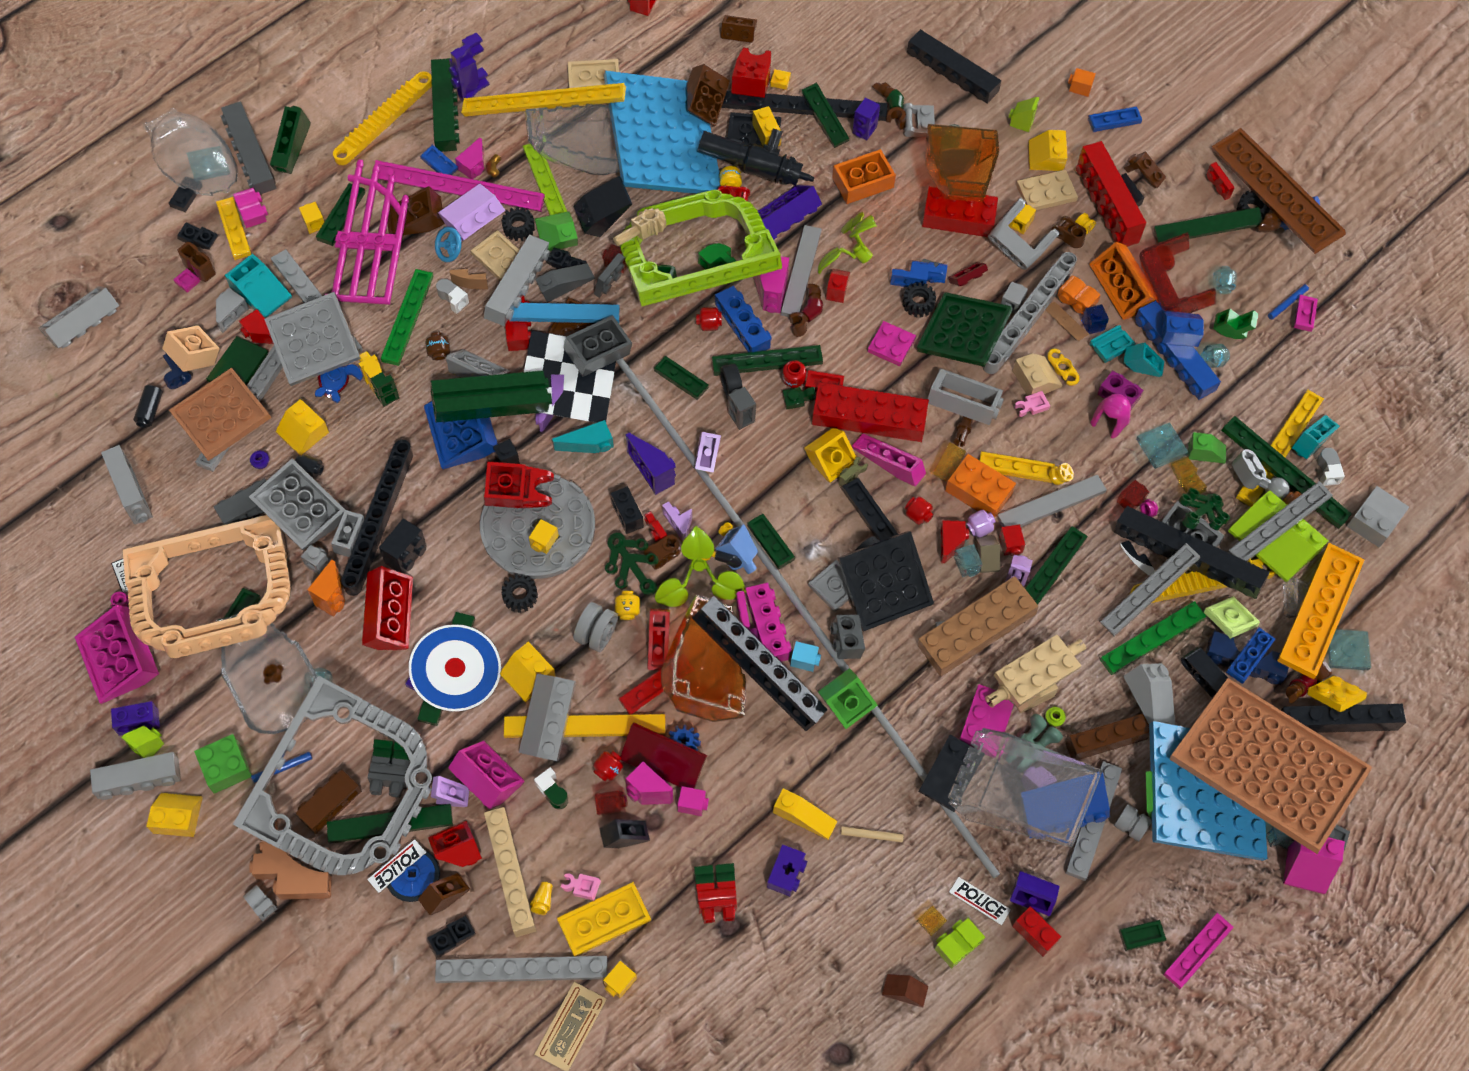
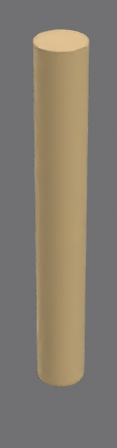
[841,827,903,842]

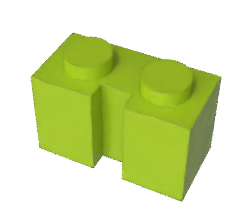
[935,918,985,969]

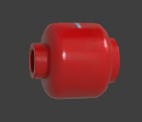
[696,307,722,331]
[782,361,806,388]
[905,497,934,525]
[593,751,623,782]

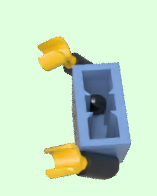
[701,522,758,574]

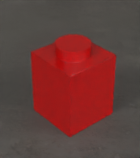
[999,524,1026,556]

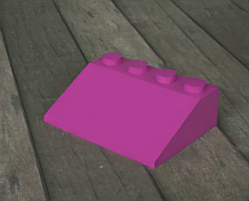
[75,604,159,704]

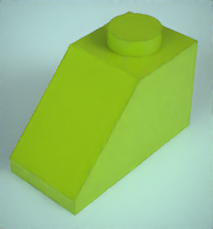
[1009,97,1040,132]
[121,726,164,758]

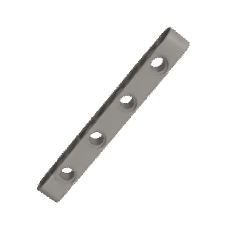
[983,252,1077,374]

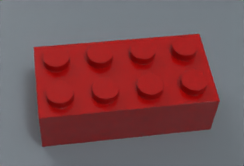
[922,186,998,237]

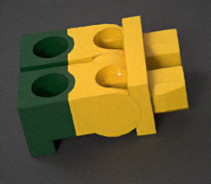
[358,351,399,407]

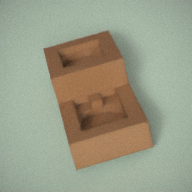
[450,269,488,290]

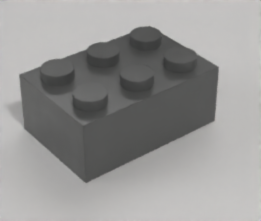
[564,315,632,377]

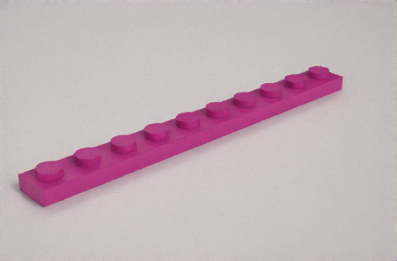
[375,160,545,212]

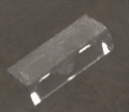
[1283,577,1308,618]

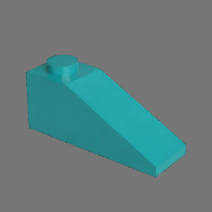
[1292,415,1340,459]
[552,420,614,453]

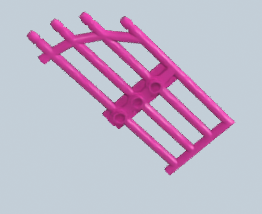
[325,159,409,305]

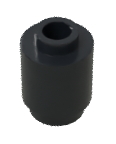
[295,454,324,478]

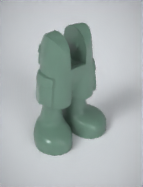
[1005,713,1063,773]

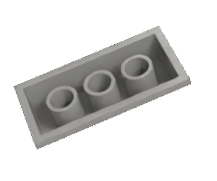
[39,286,119,348]
[519,674,576,761]

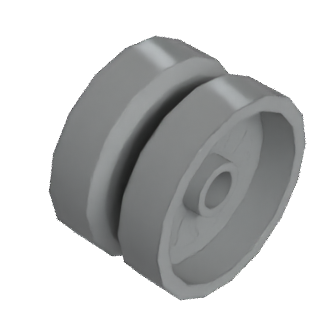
[573,602,618,652]

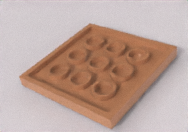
[169,368,272,461]

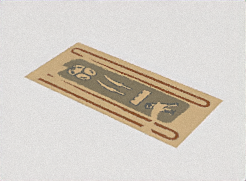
[534,982,607,1071]

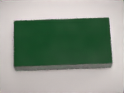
[1119,920,1167,951]

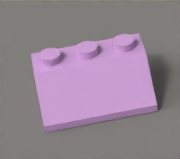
[438,184,505,241]

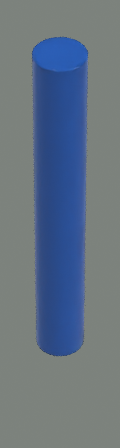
[1268,284,1309,320]
[251,752,312,783]

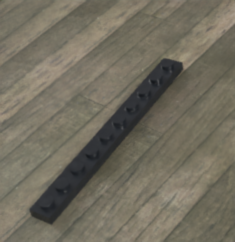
[721,90,887,121]

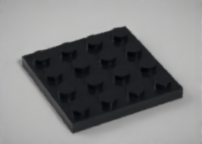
[838,531,934,632]

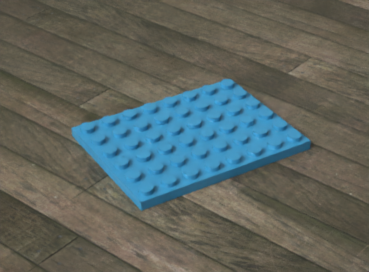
[604,71,720,194]

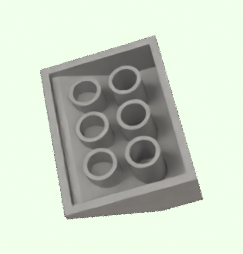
[249,459,345,550]

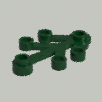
[1178,488,1230,530]
[605,533,659,596]

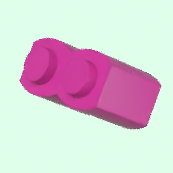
[233,188,268,228]

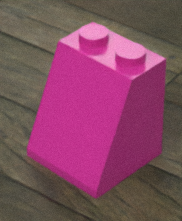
[753,256,789,313]
[1283,837,1345,894]

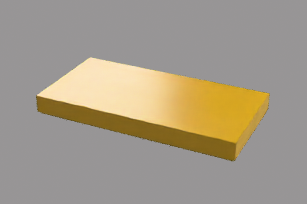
[557,882,651,957]

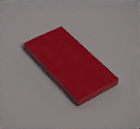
[620,723,707,789]

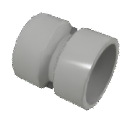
[1114,804,1152,842]

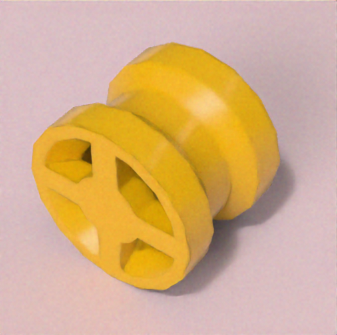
[1075,213,1096,235]
[1049,463,1074,485]

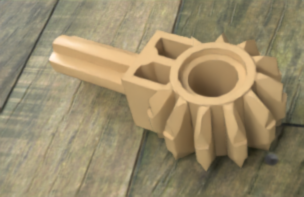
[613,208,666,246]

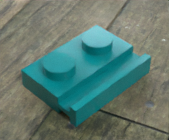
[1089,325,1136,363]

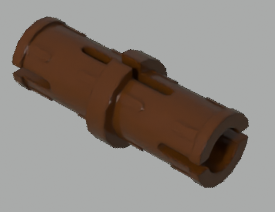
[953,416,973,447]

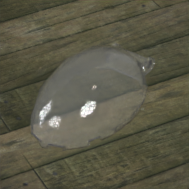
[143,108,238,196]

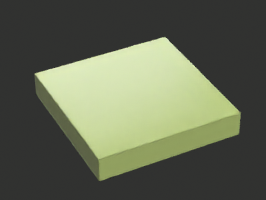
[1204,596,1260,639]

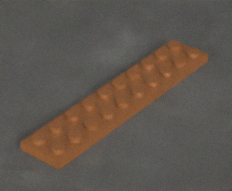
[1212,128,1346,254]

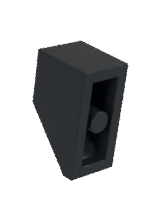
[600,819,650,849]

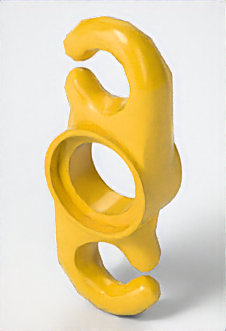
[1047,349,1079,386]

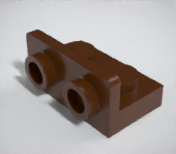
[721,15,757,43]

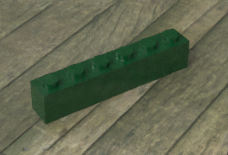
[431,58,460,152]

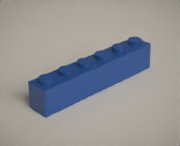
[1135,301,1221,400]

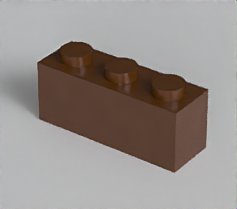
[295,770,362,835]

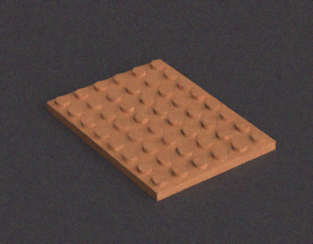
[1170,678,1373,854]

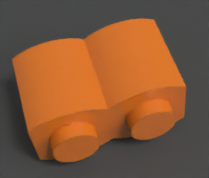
[1057,275,1101,316]

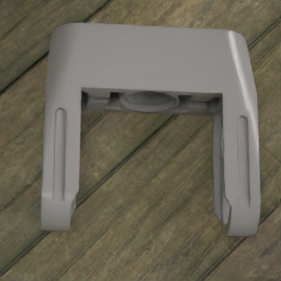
[988,197,1060,270]

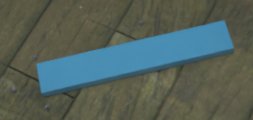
[510,303,620,323]

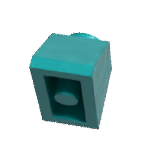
[1124,342,1165,377]

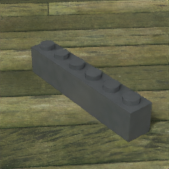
[220,101,277,194]

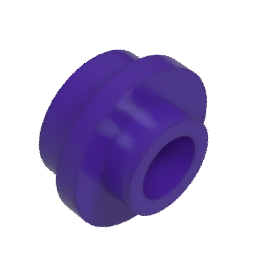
[250,451,269,469]

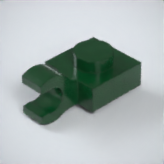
[783,387,816,410]

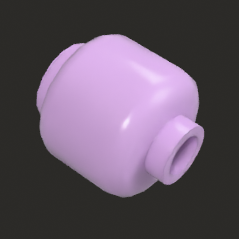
[966,510,996,538]

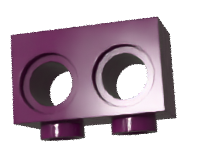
[1097,371,1144,410]

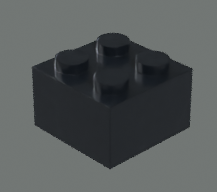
[379,518,427,574]

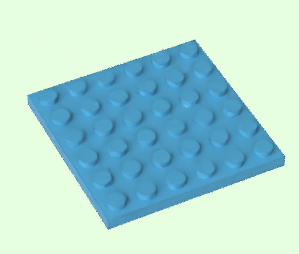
[1149,721,1268,861]

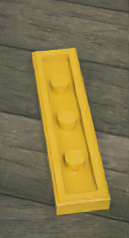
[216,197,251,260]
[979,451,1055,483]

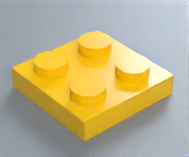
[1308,676,1367,712]

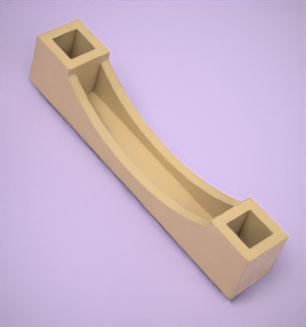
[484,807,536,937]

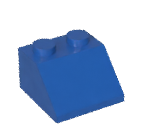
[1162,310,1204,347]

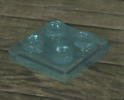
[1136,422,1189,469]

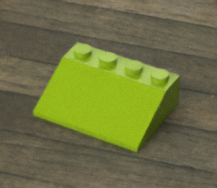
[1228,490,1329,583]

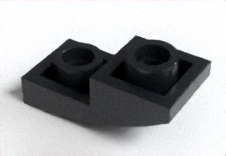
[177,222,218,250]
[546,247,587,269]
[426,916,476,959]

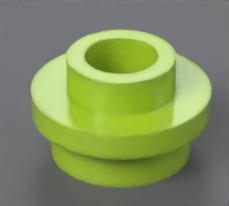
[1045,707,1066,727]

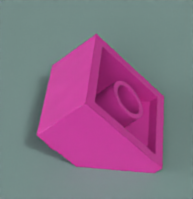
[626,762,673,805]

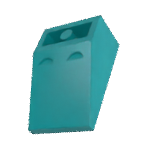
[225,253,292,318]

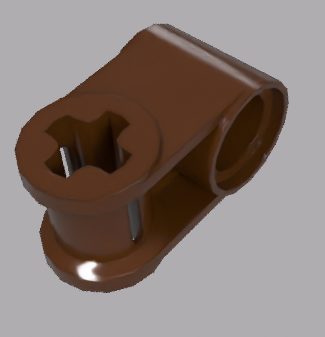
[1051,216,1086,248]
[643,535,681,570]

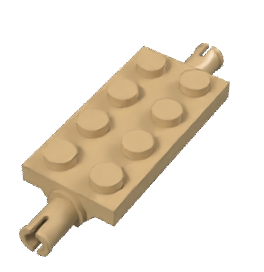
[985,635,1086,708]

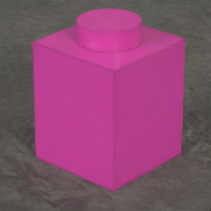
[678,786,709,816]

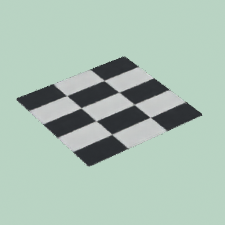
[524,331,616,423]

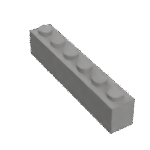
[484,235,550,326]

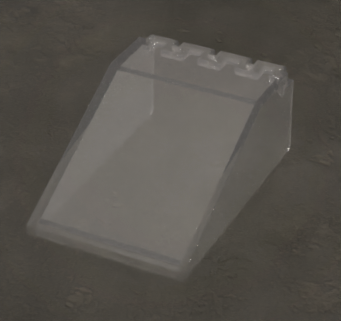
[948,728,1103,847]

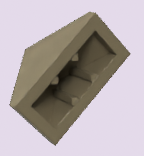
[975,535,1000,573]

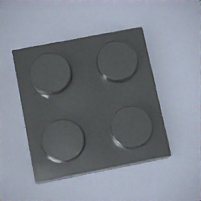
[594,253,624,298]

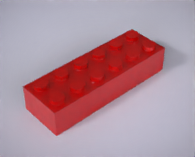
[1076,141,1147,247]
[812,382,929,442]

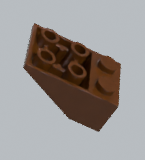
[687,64,730,127]

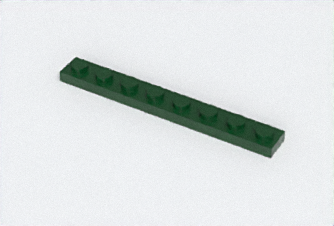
[1221,416,1352,529]

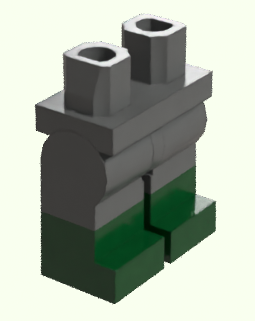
[368,739,411,798]

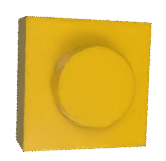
[771,69,791,90]

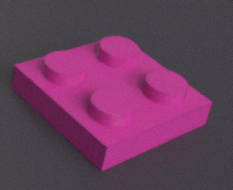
[867,321,916,366]

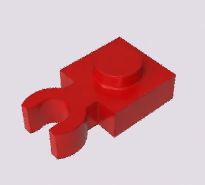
[644,511,667,542]

